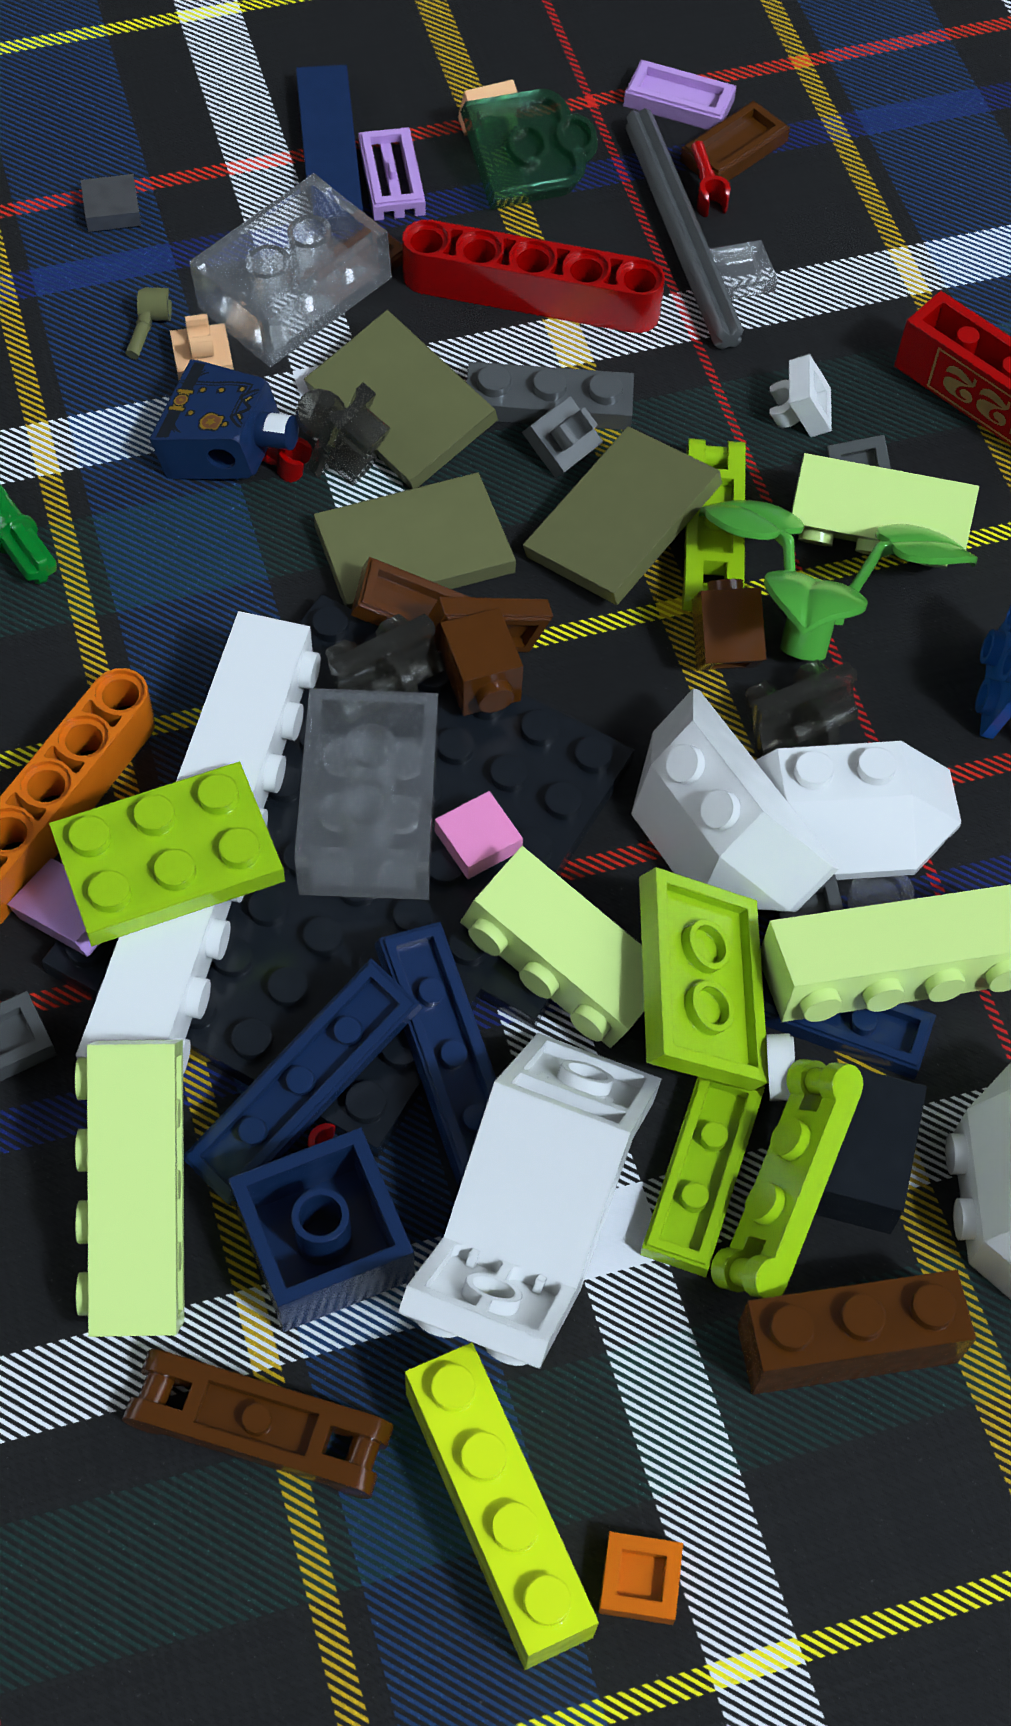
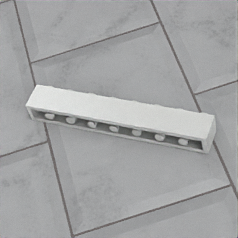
[76,611,321,1075]

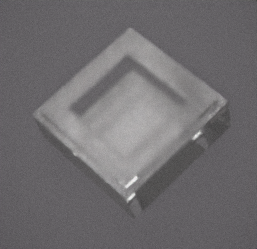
[710,240,778,300]

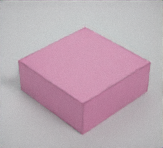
[435,791,523,879]

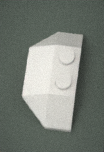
[631,688,840,913]
[755,741,961,880]
[945,1063,1011,1300]

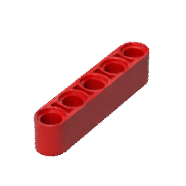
[402,220,665,333]

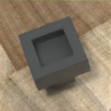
[522,396,604,478]

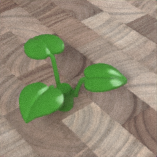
[699,500,978,661]

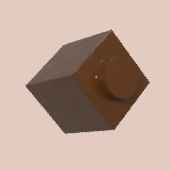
[692,579,766,671]
[440,607,523,716]

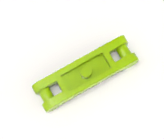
[682,438,746,611]
[711,1059,863,1298]

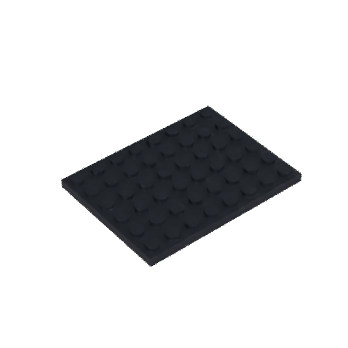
[42,594,635,1158]

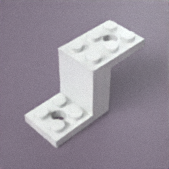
[398,1033,662,1369]

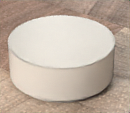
[766,1033,795,1101]

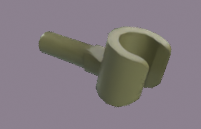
[125,287,172,359]

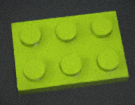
[49,761,285,947]
[639,867,769,1091]

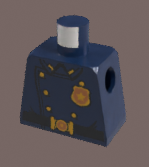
[149,359,299,479]

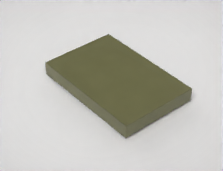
[304,310,498,489]
[523,426,722,605]
[314,472,516,609]

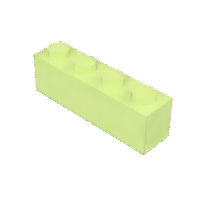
[760,884,1011,1022]
[75,1040,185,1337]

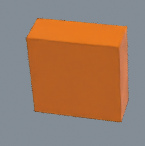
[598,1532,683,1625]

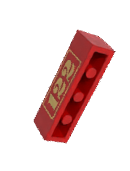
[894,290,1011,445]

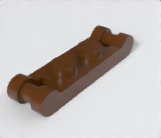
[122,1349,394,1499]

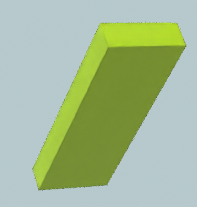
[640,1077,765,1277]

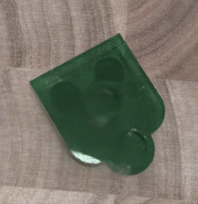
[460,89,598,209]

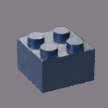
[228,1128,415,1333]

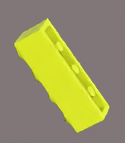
[405,1342,599,1670]

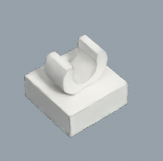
[770,354,832,437]

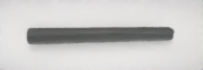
[626,108,743,350]

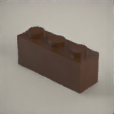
[737,1269,976,1395]

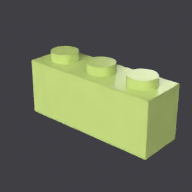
[791,453,979,568]
[460,846,644,1048]

